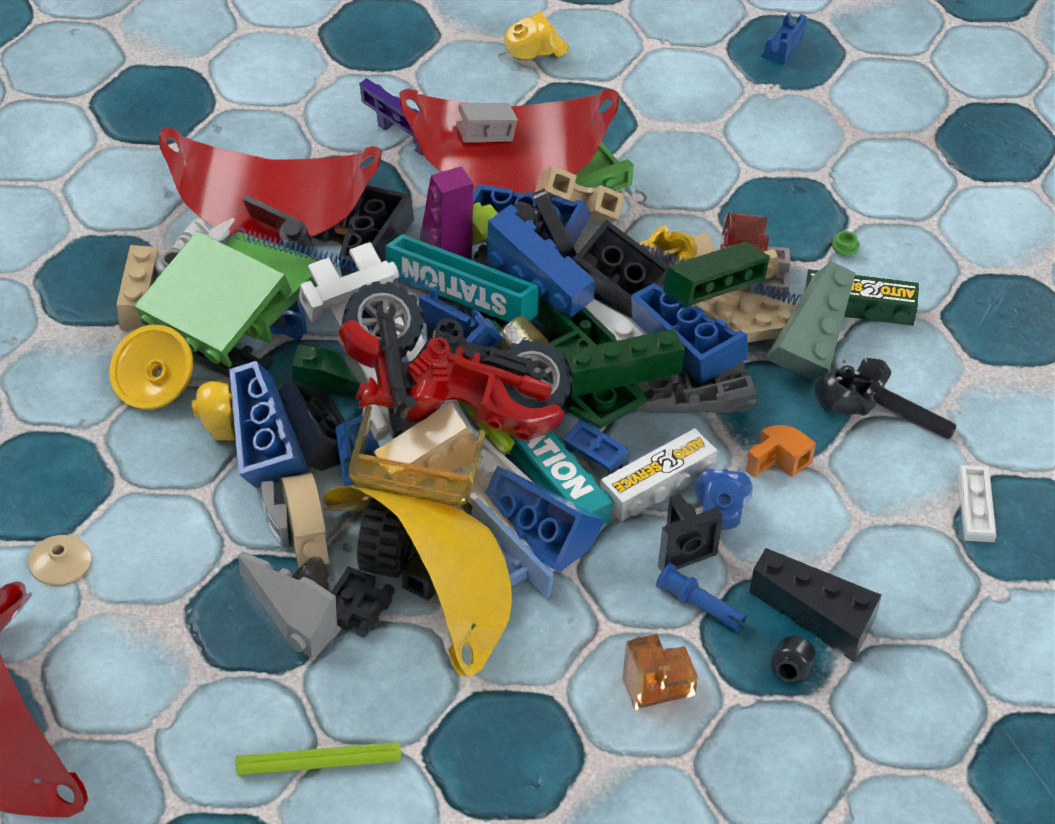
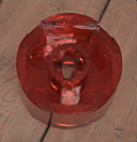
[720,212,769,251]

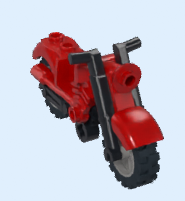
[337,281,573,441]

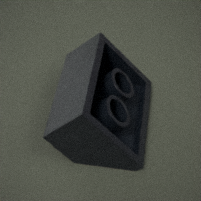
[573,219,668,318]
[278,379,345,471]

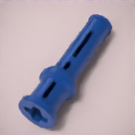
[656,563,747,632]

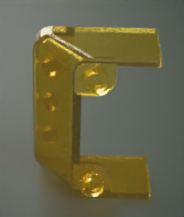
[348,406,486,506]

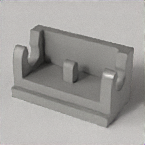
[456,103,518,142]

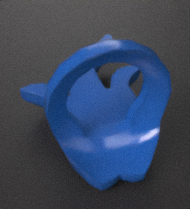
[269,298,307,340]

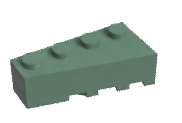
[764,261,855,381]

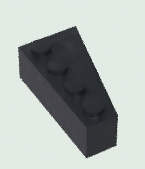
[338,185,415,277]
[750,548,882,662]

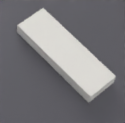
[958,465,996,542]

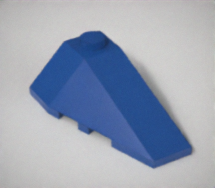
[485,465,604,572]

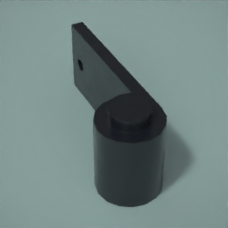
[243,195,314,256]

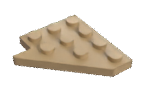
[692,290,798,343]

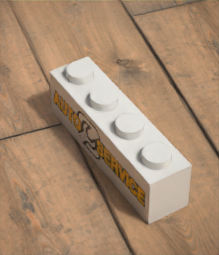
[600,428,718,522]

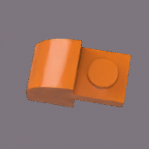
[746,425,816,478]

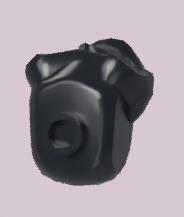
[815,358,892,416]

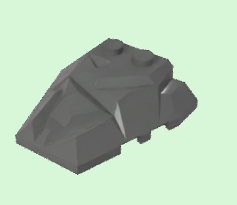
[637,361,757,413]

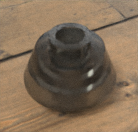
[292,556,330,589]

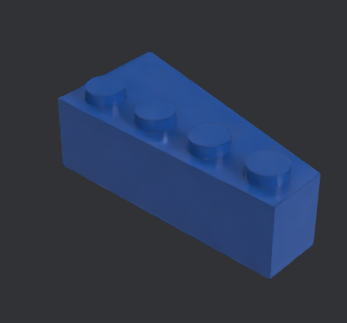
[473,184,591,257]
[487,204,595,318]
[631,283,748,384]
[229,361,310,488]

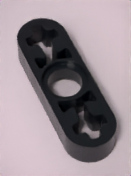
[532,188,577,259]

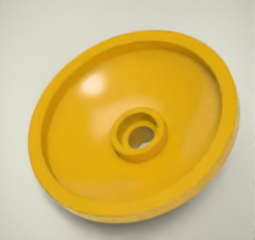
[109,325,193,410]

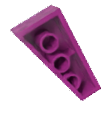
[420,166,474,260]

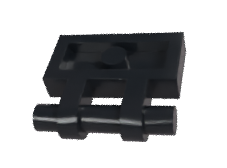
[330,566,395,638]

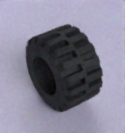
[357,497,413,578]

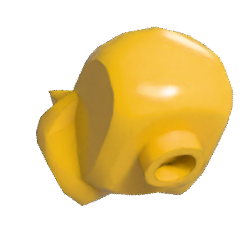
[504,12,568,60]
[639,225,698,266]
[192,381,236,441]

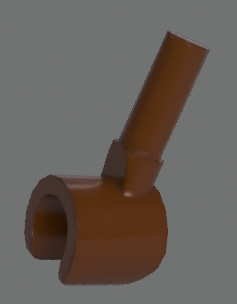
[334,216,350,243]

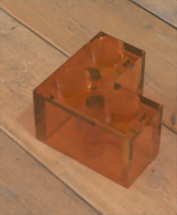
[622,634,698,710]

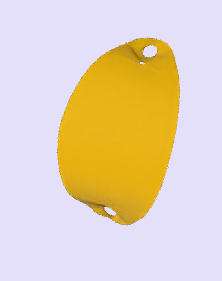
[322,486,512,678]

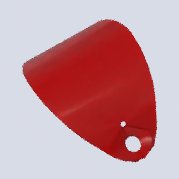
[399,88,619,193]
[159,128,382,244]
[0,581,89,818]

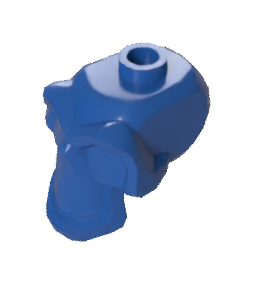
[695,469,753,530]

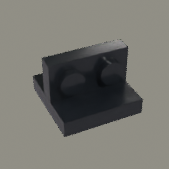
[658,493,723,572]

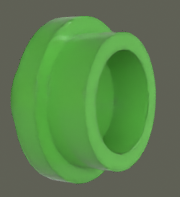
[832,231,860,256]

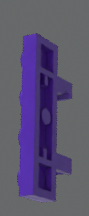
[359,78,427,155]

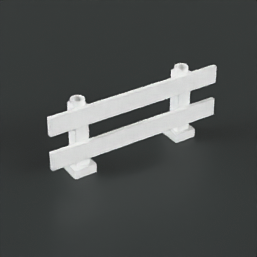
[299,242,473,441]

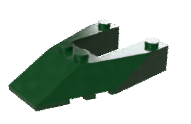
[470,298,646,429]

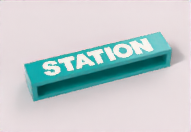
[385,234,538,327]
[509,432,613,525]

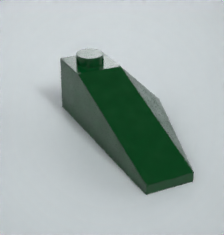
[292,344,368,398]

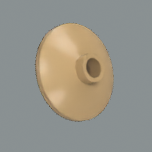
[28,535,92,586]

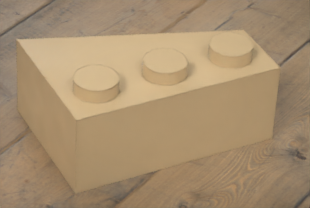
[374,403,484,491]

